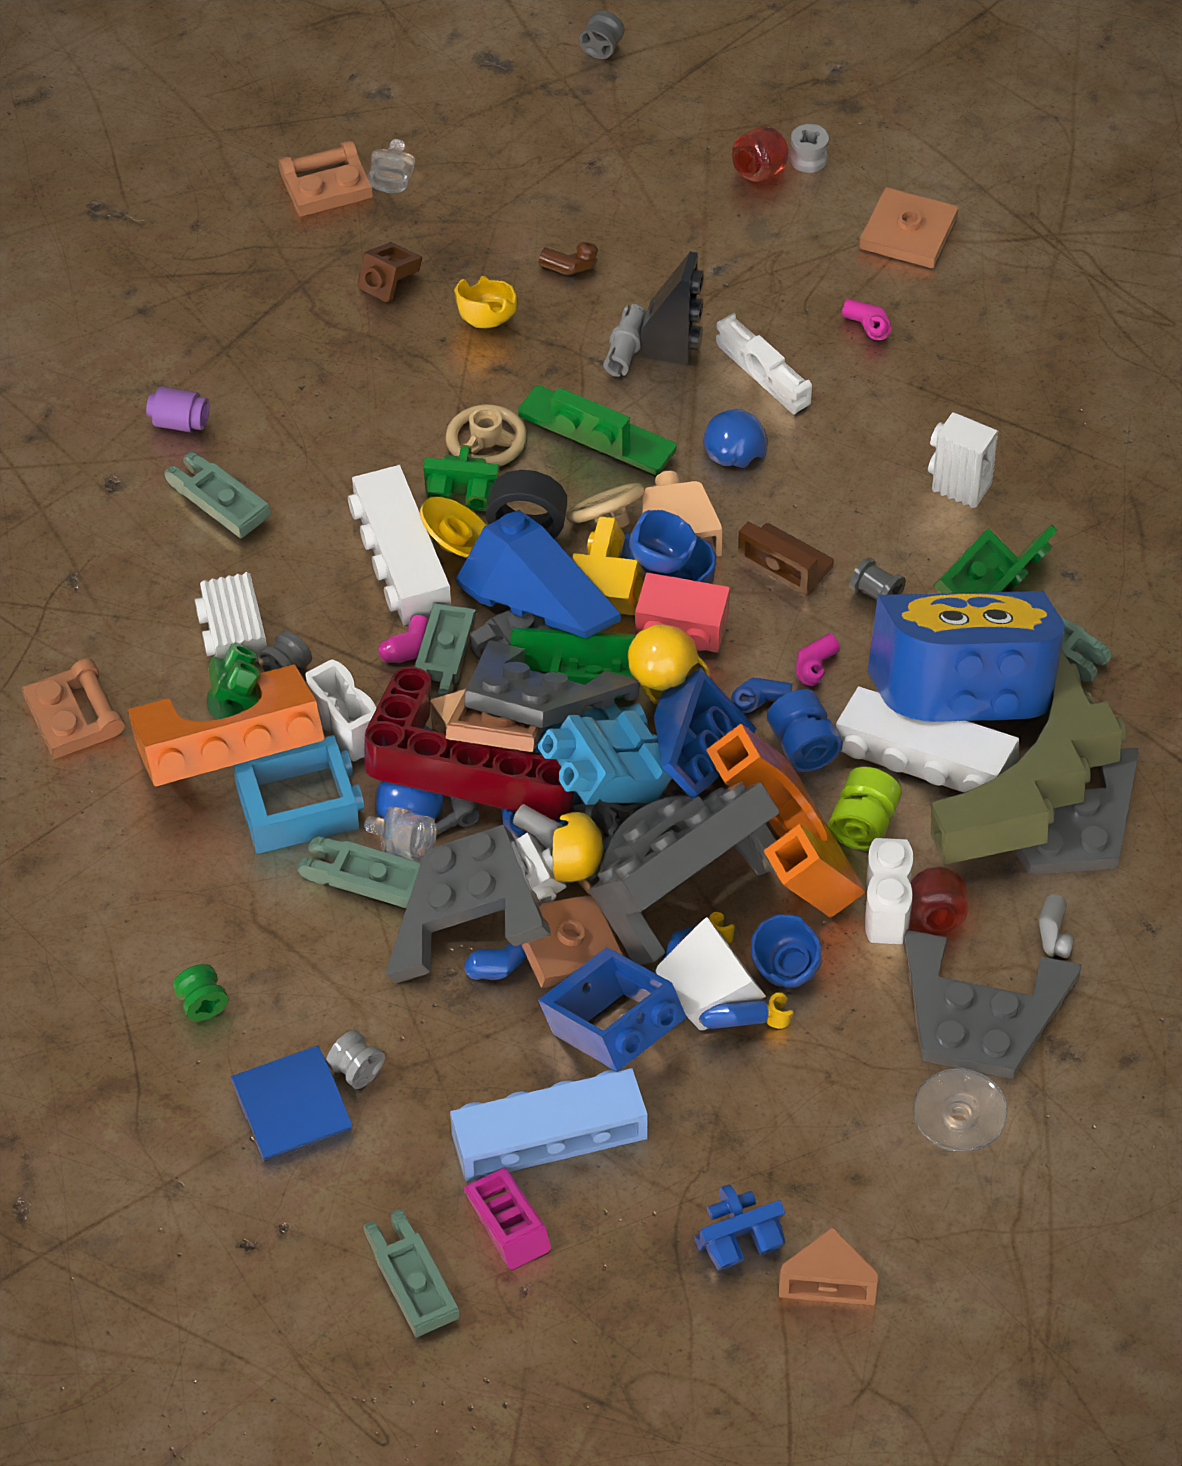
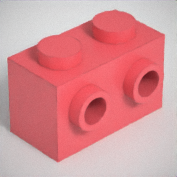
[635,572,730,653]

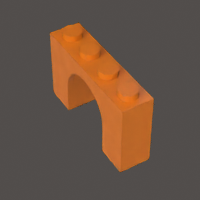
[127,664,325,787]
[706,724,866,918]

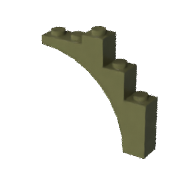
[931,648,1126,865]

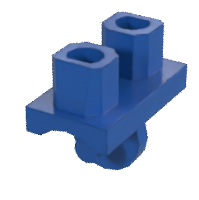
[694,1184,785,1271]

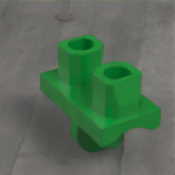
[423,445,499,511]
[206,643,260,719]

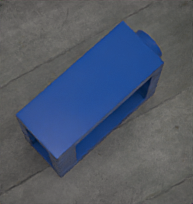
[538,947,687,1072]

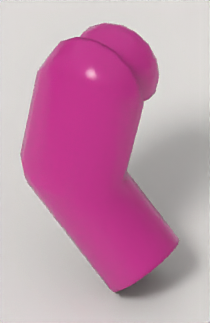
[378,615,429,663]
[795,633,840,686]

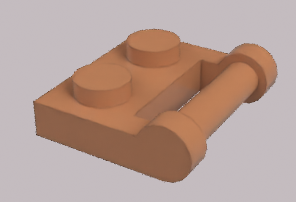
[278,140,373,217]
[22,659,125,759]

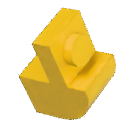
[573,517,646,615]

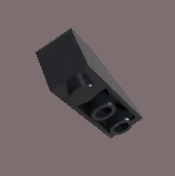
[641,251,704,365]

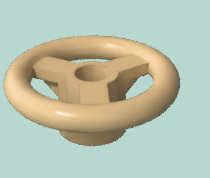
[446,404,527,467]
[566,483,644,528]

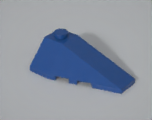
[456,510,621,638]
[654,668,756,799]

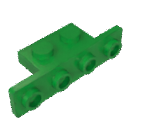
[518,385,677,475]
[933,524,1058,593]
[510,627,637,699]

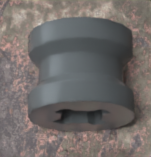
[579,11,625,59]
[258,631,312,672]

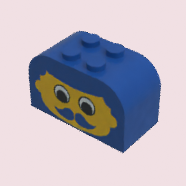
[867,591,1065,722]

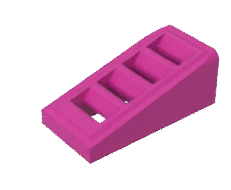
[463,1167,551,1270]

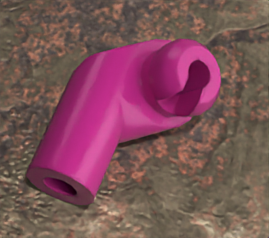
[842,298,891,340]

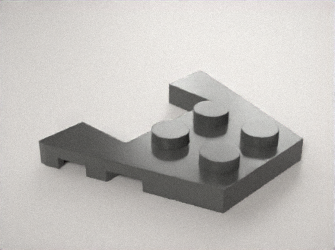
[464,640,640,728]
[1014,748,1139,875]
[386,825,551,983]
[904,930,1081,1079]

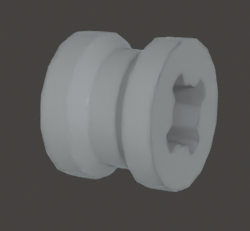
[790,124,829,173]
[326,1030,385,1089]

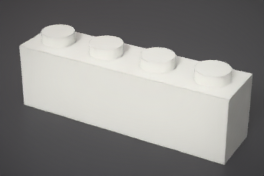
[348,465,451,626]
[836,686,1020,793]

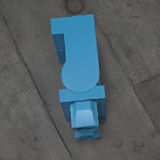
[538,711,672,805]

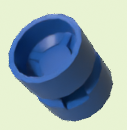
[767,689,842,772]

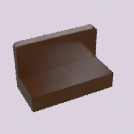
[738,521,834,596]

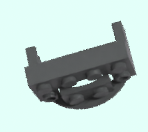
[588,782,780,965]

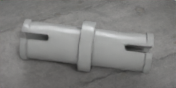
[603,304,647,377]

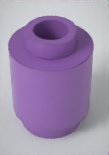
[146,386,210,433]

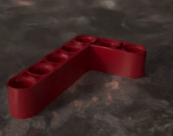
[364,667,574,819]

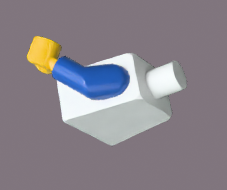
[655,911,794,1030]

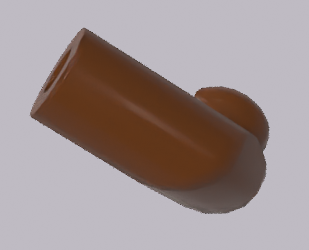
[538,242,598,275]

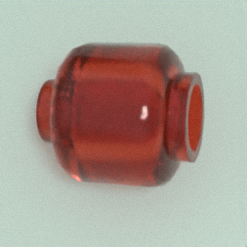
[732,126,789,182]
[910,867,969,934]

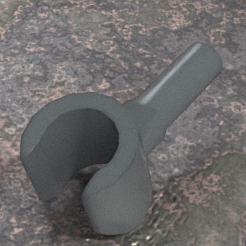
[422,797,480,841]

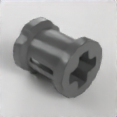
[849,557,906,600]

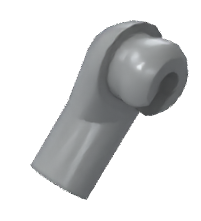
[513,804,565,849]
[1039,894,1074,958]

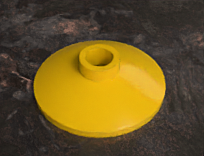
[420,497,487,558]

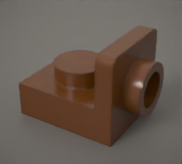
[357,242,423,302]

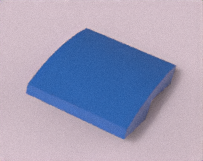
[231,1045,352,1161]

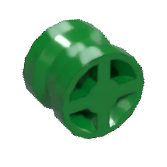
[172,964,229,1022]

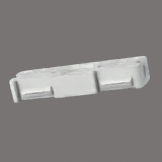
[716,313,812,414]

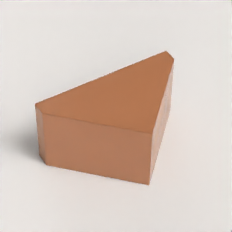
[779,1227,878,1305]

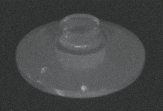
[913,1068,1008,1152]

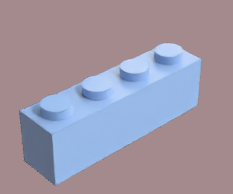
[450,1068,648,1182]

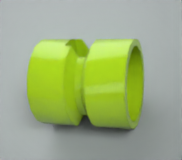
[828,767,902,851]

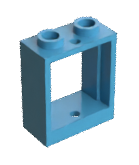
[233,735,364,854]

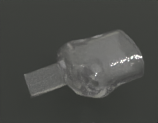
[368,139,415,193]
[364,806,437,862]

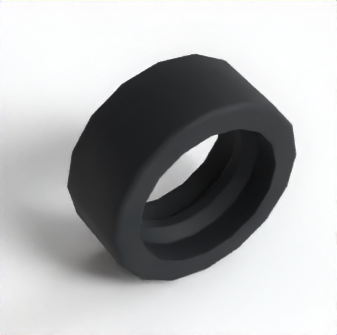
[486,469,567,539]

